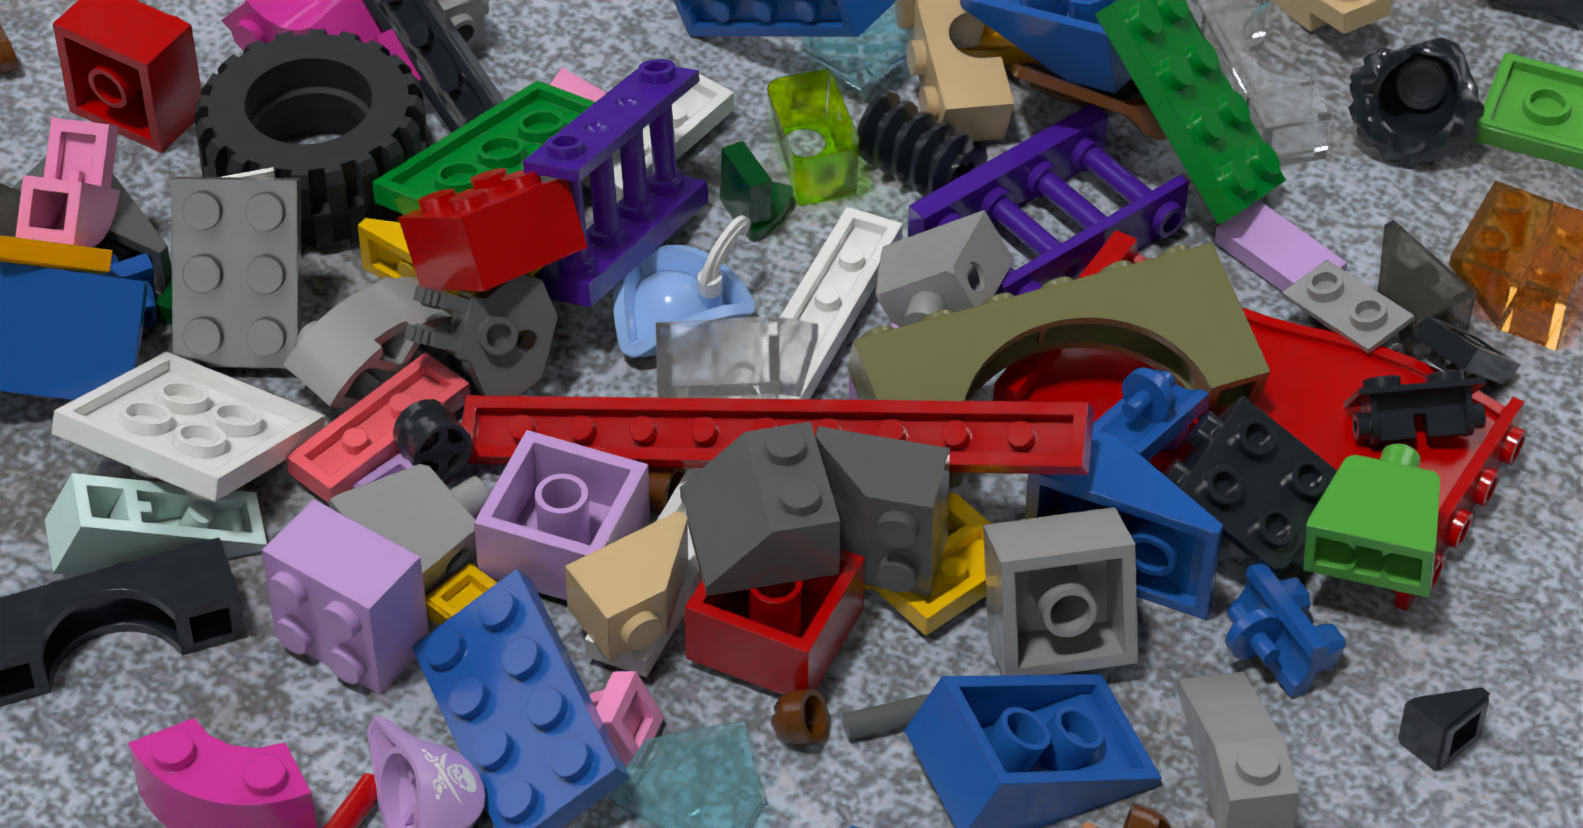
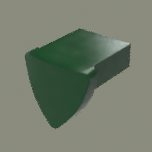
[719,140,794,241]

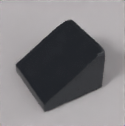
[1398,687,1490,771]

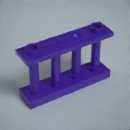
[523,59,709,307]
[907,104,1189,296]

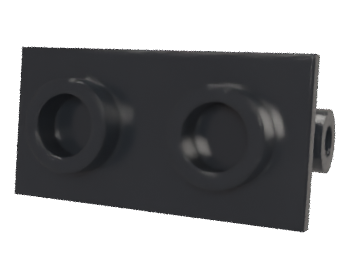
[1344,370,1487,445]

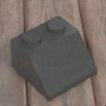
[680,421,840,596]
[815,426,950,596]

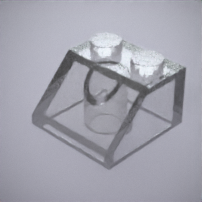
[656,316,819,399]

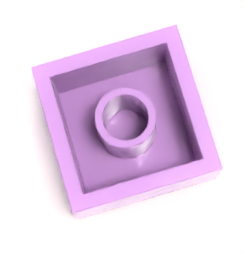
[474,430,650,600]
[262,499,429,695]

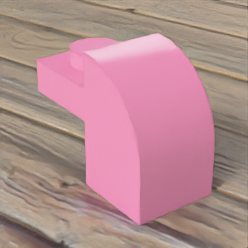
[15,117,120,247]

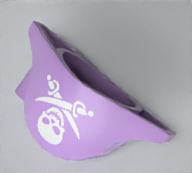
[367,716,485,828]

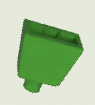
[1303,444,1440,598]

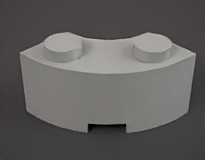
[283,277,453,410]

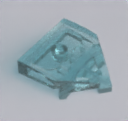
[802,3,910,91]
[608,721,769,828]

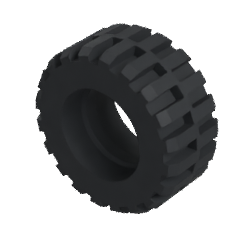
[194,29,429,249]

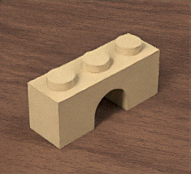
[895,0,1014,142]

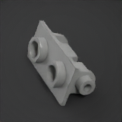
[1282,260,1415,354]

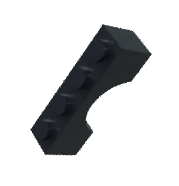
[0,537,247,707]

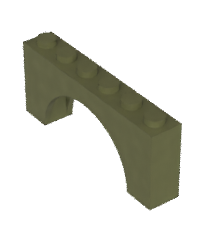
[848,242,1270,489]

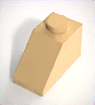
[565,510,689,662]

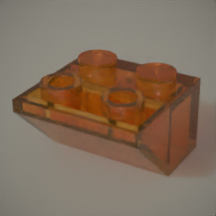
[1449,180,1583,351]

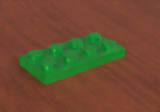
[1094,0,1286,225]
[372,80,595,215]

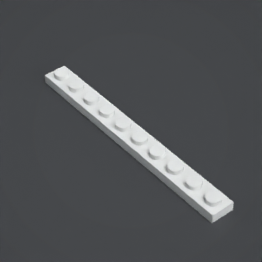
[585,207,903,677]

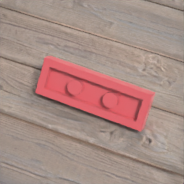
[286,352,471,503]

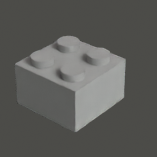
[983,507,1138,675]

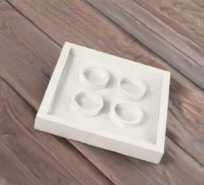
[51,351,326,502]

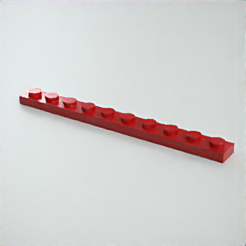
[462,395,1094,475]

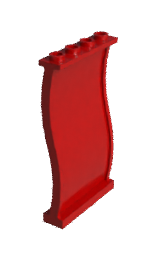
[993,230,1527,612]

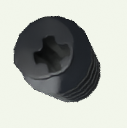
[855,90,988,197]

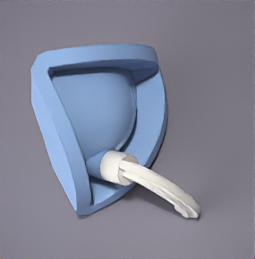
[613,215,755,358]

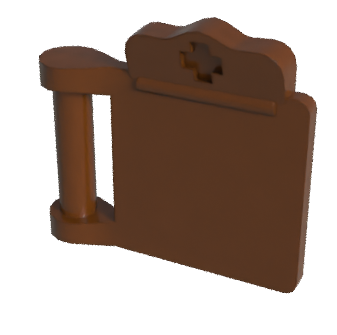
[1010,62,1168,140]

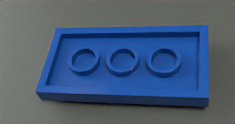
[412,568,630,828]

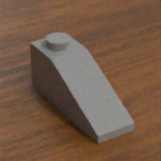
[1177,672,1300,828]

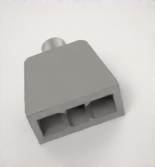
[876,210,1013,327]
[329,464,490,596]

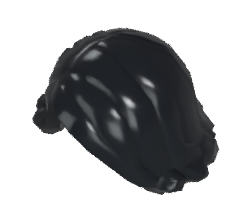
[1348,38,1485,167]

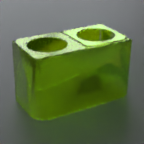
[767,68,859,206]

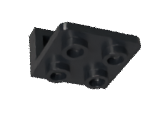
[1162,396,1337,573]

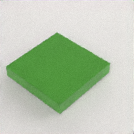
[1472,52,1583,170]

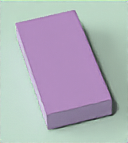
[1214,200,1347,292]

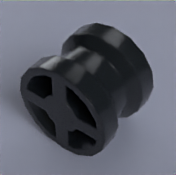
[393,399,473,480]

